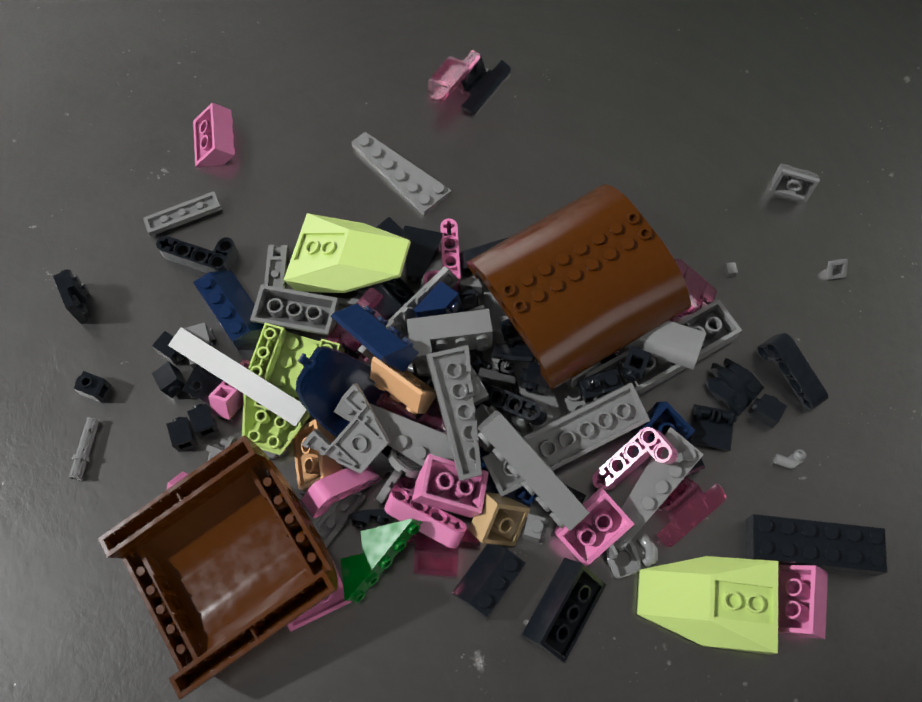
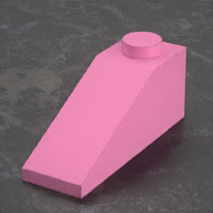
[208,359,251,420]

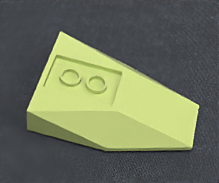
[284,213,411,293]
[242,323,345,456]
[637,556,778,655]

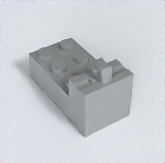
[407,309,493,376]

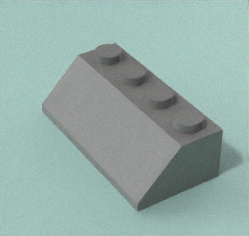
[250,284,341,336]

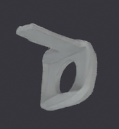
[604,541,641,579]

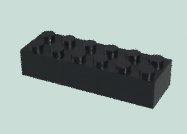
[746,514,887,576]

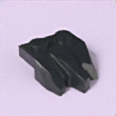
[707,358,765,415]

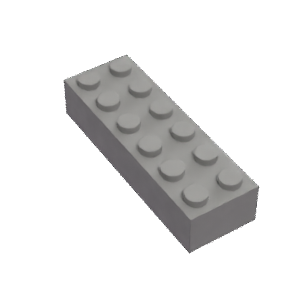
[477,410,589,531]

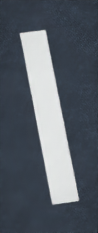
[168,328,306,426]

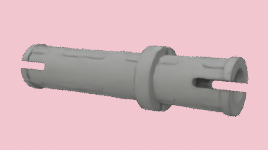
[68,417,100,481]

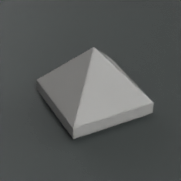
[827,258,848,280]

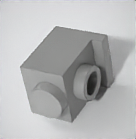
[522,514,548,545]

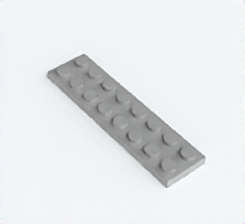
[481,383,650,497]

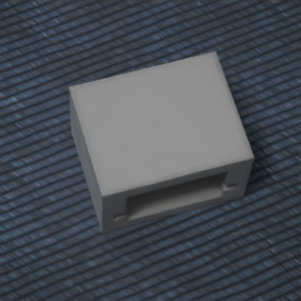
[724,262,738,277]

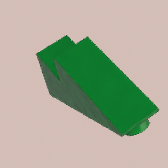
[340,518,422,603]

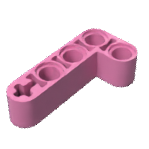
[424,218,461,292]
[592,427,678,491]
[301,466,385,518]
[384,477,467,548]

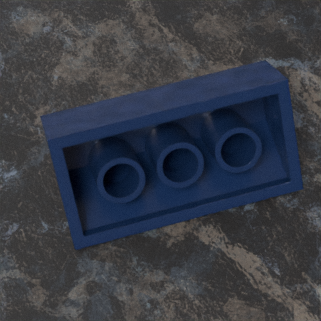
[193,270,264,350]
[331,303,419,373]

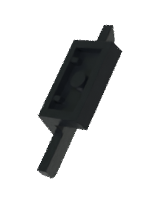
[454,53,511,115]

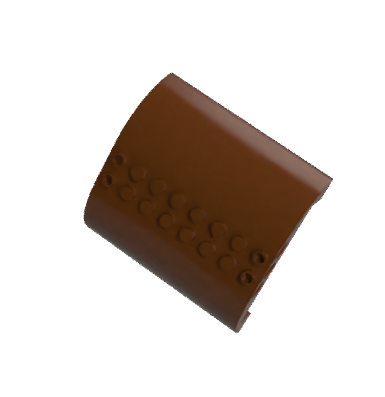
[466,184,691,390]
[98,435,338,699]

